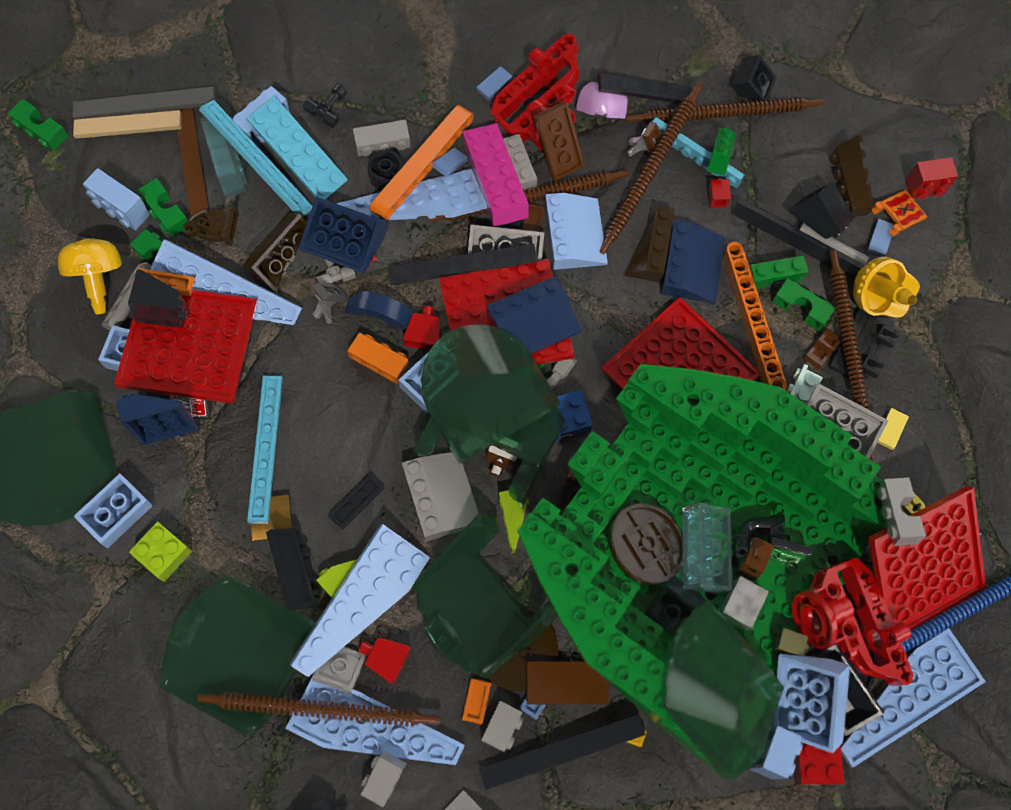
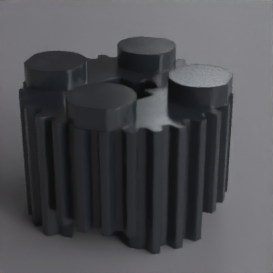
[367,149,404,190]

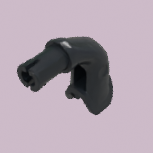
[732,514,785,557]

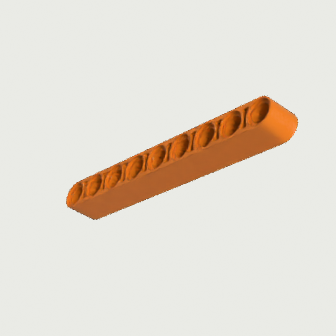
[369,105,474,221]
[723,242,787,390]

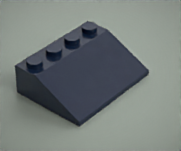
[298,197,389,274]
[661,220,725,304]
[487,276,582,362]
[116,394,200,445]

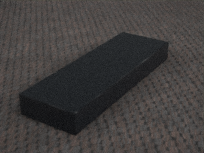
[328,474,384,530]

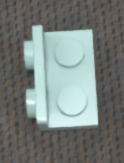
[786,364,823,404]

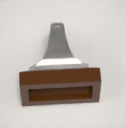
[627,122,662,157]

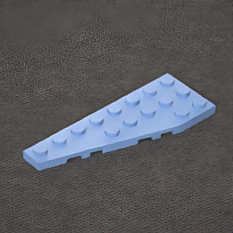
[337,169,487,220]
[150,239,303,325]
[289,524,430,677]
[841,628,986,768]
[286,679,465,765]

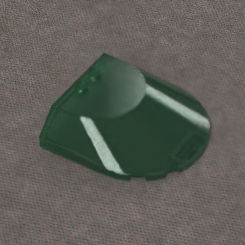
[421,324,561,464]

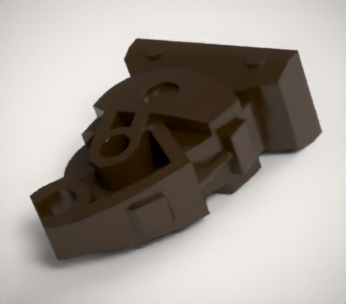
[183,205,239,246]

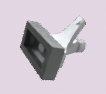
[313,283,348,324]

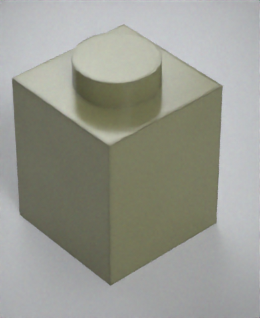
[773,628,809,656]

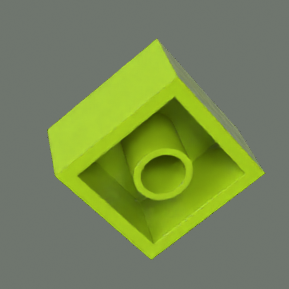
[129,521,192,582]

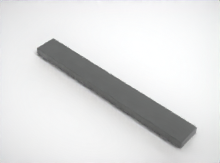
[73,86,215,120]

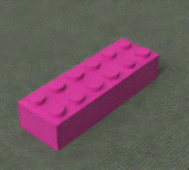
[463,123,529,227]

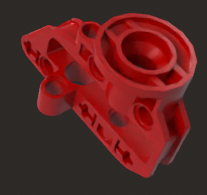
[491,34,580,151]
[792,558,913,686]

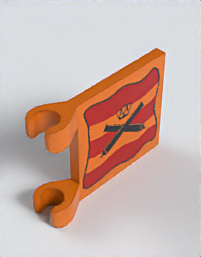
[871,190,927,237]

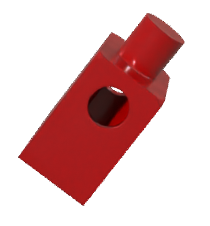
[403,306,440,351]
[358,637,411,685]

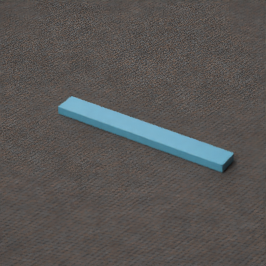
[199,100,312,218]
[247,376,283,524]

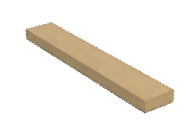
[73,110,182,138]

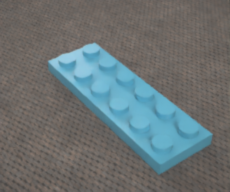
[246,96,348,200]

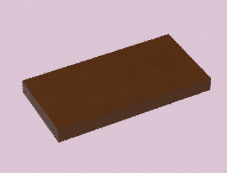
[533,100,585,181]
[526,662,609,705]

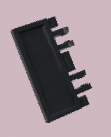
[829,308,900,382]
[266,528,322,611]

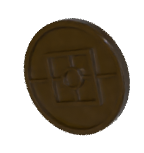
[608,503,686,585]
[477,608,558,692]

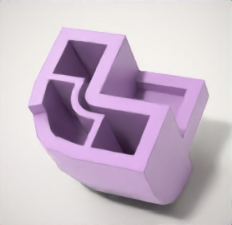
[576,82,627,118]

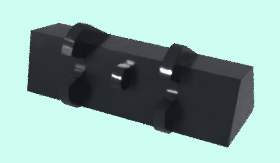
[803,643,885,736]

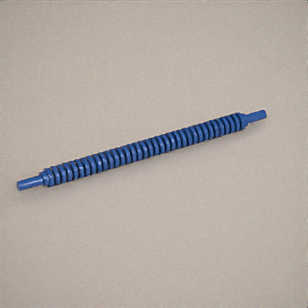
[853,575,1011,673]

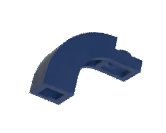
[345,291,414,329]

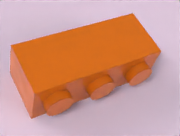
[347,333,409,384]

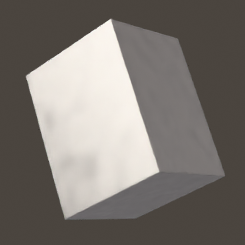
[717,576,769,632]

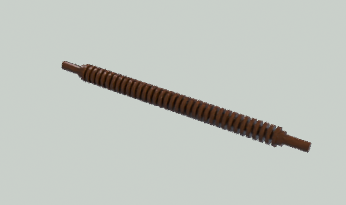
[599,82,703,255]
[626,97,824,124]
[428,170,629,223]
[830,251,875,460]
[197,692,441,727]

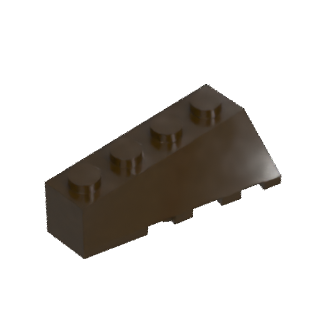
[830,135,874,217]
[625,205,675,283]
[242,212,307,293]

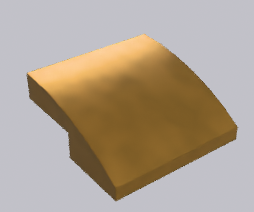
[249,494,293,541]

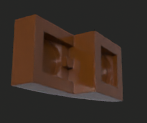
[804,329,842,370]

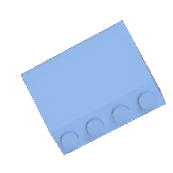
[544,193,608,270]
[773,654,850,753]

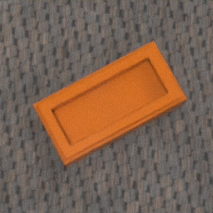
[462,678,491,725]

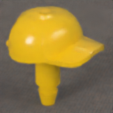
[58,238,122,315]
[853,257,920,317]

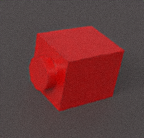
[708,178,731,208]

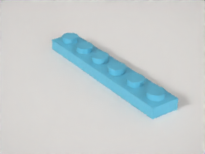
[652,117,744,188]

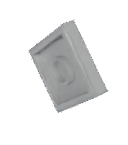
[312,647,366,694]

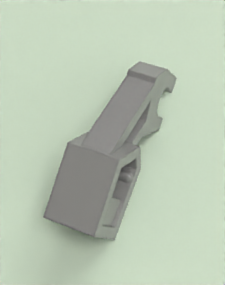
[539,358,577,397]

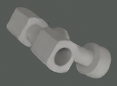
[316,259,356,284]

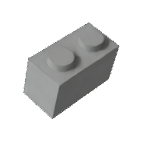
[482,701,524,752]
[361,751,407,807]

